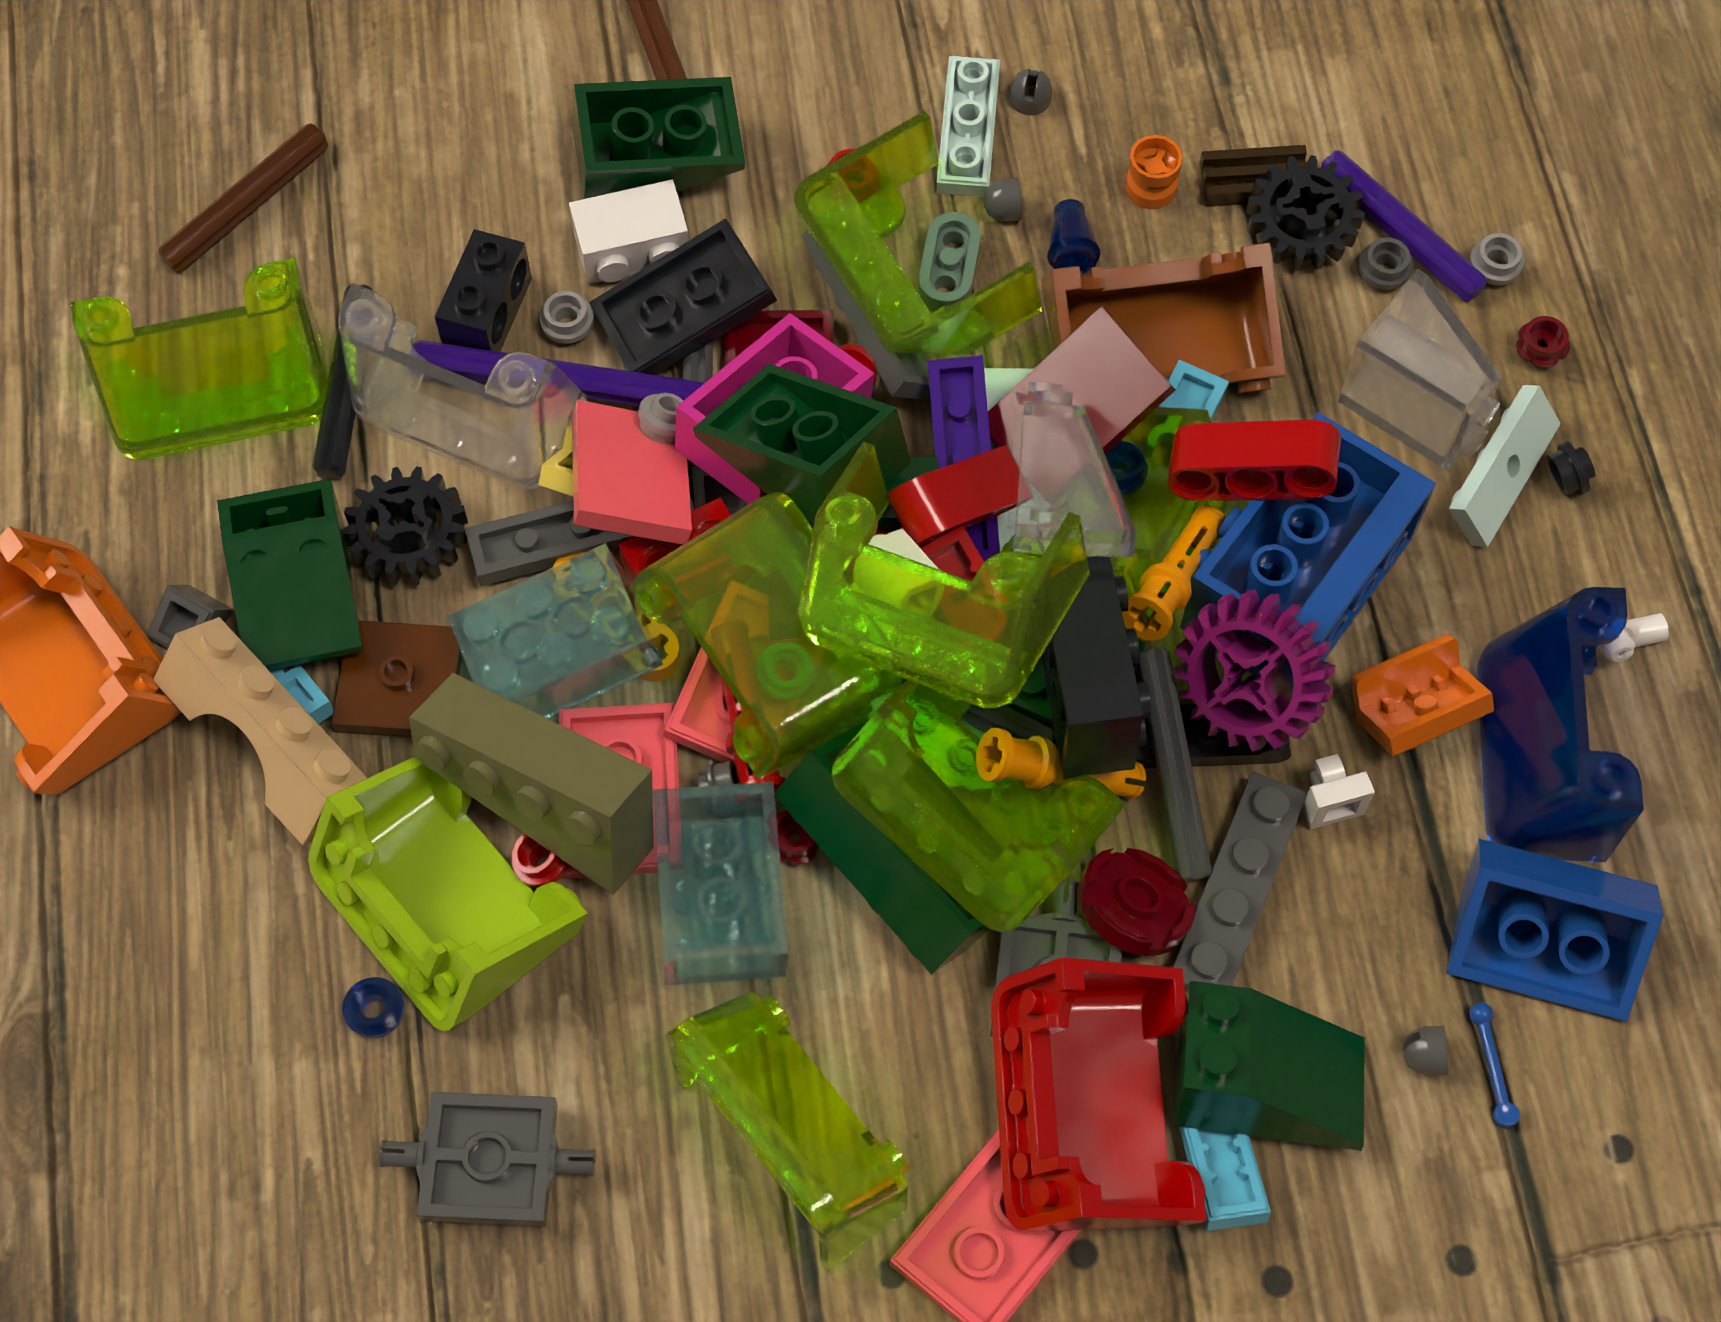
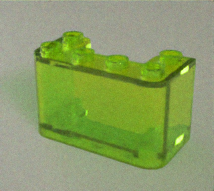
[832,642,1126,932]

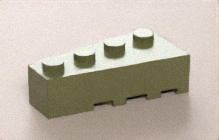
[409,673,654,895]

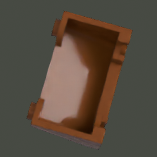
[1041,243,1286,394]

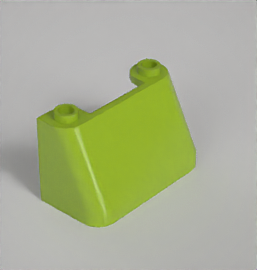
[308,757,588,1031]

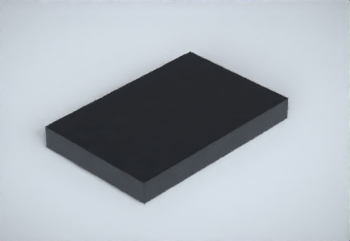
[589,218,777,375]

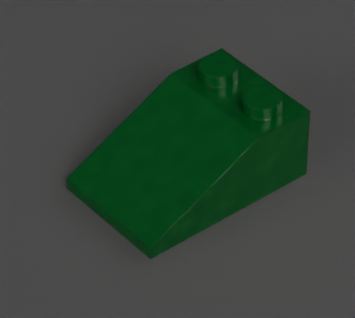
[572,77,745,200]
[693,364,911,531]
[1174,981,1365,1151]

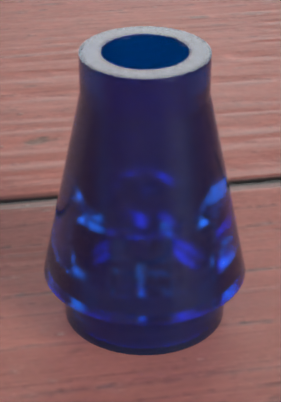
[1047,199,1101,274]

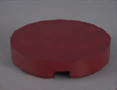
[1076,848,1196,957]

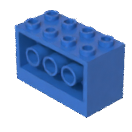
[1180,412,1436,694]

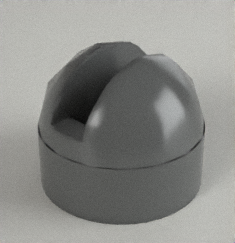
[1010,69,1052,115]
[984,178,1022,222]
[1403,1025,1448,1076]

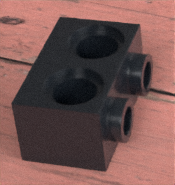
[435,229,532,352]

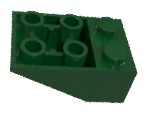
[217,478,363,670]

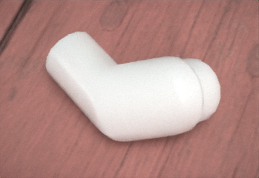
[1596,613,1669,662]

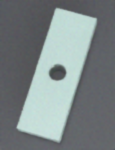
[936,56,1000,197]
[1449,385,1561,547]

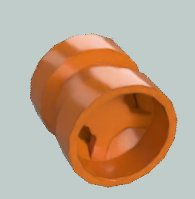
[1125,135,1183,209]

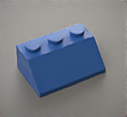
[1446,839,1664,1022]

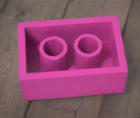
[675,313,875,512]

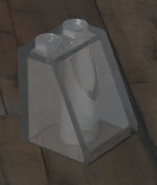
[1338,269,1502,472]

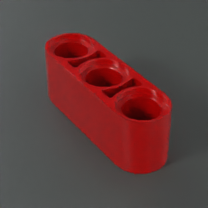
[1167,419,1341,501]
[887,445,1033,546]

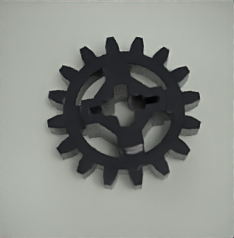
[1246,155,1365,270]
[343,466,468,586]

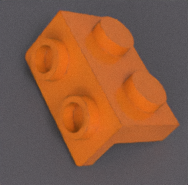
[1351,634,1494,757]

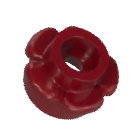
[1516,316,1570,368]
[766,810,820,865]

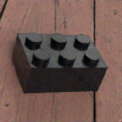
[1033,554,1151,779]

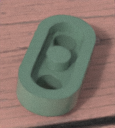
[918,212,981,313]

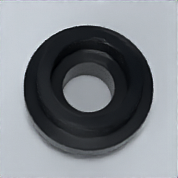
[1547,441,1596,496]

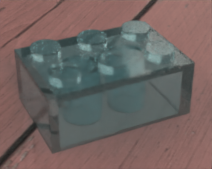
[448,543,663,718]
[653,782,788,986]

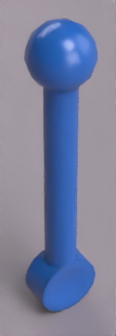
[1469,1002,1520,1129]

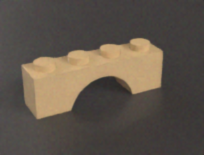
[153,617,367,846]

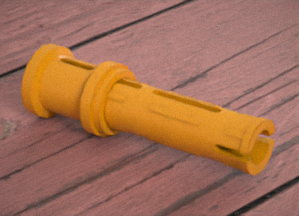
[1122,505,1226,641]
[976,728,1146,799]

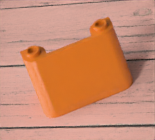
[0,526,181,795]

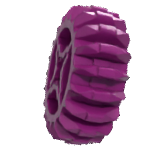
[1172,590,1336,752]

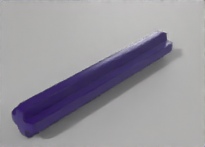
[1321,150,1487,302]

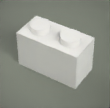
[569,179,689,285]

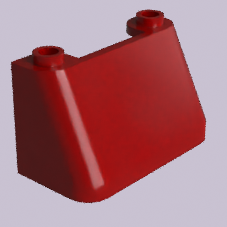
[991,957,1206,1231]

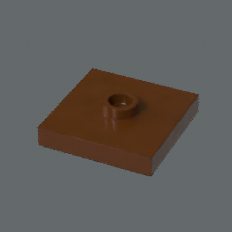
[331,620,466,737]

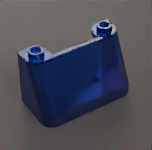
[1477,587,1644,862]

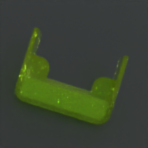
[794,110,1042,355]
[798,442,1090,708]
[666,992,910,1272]

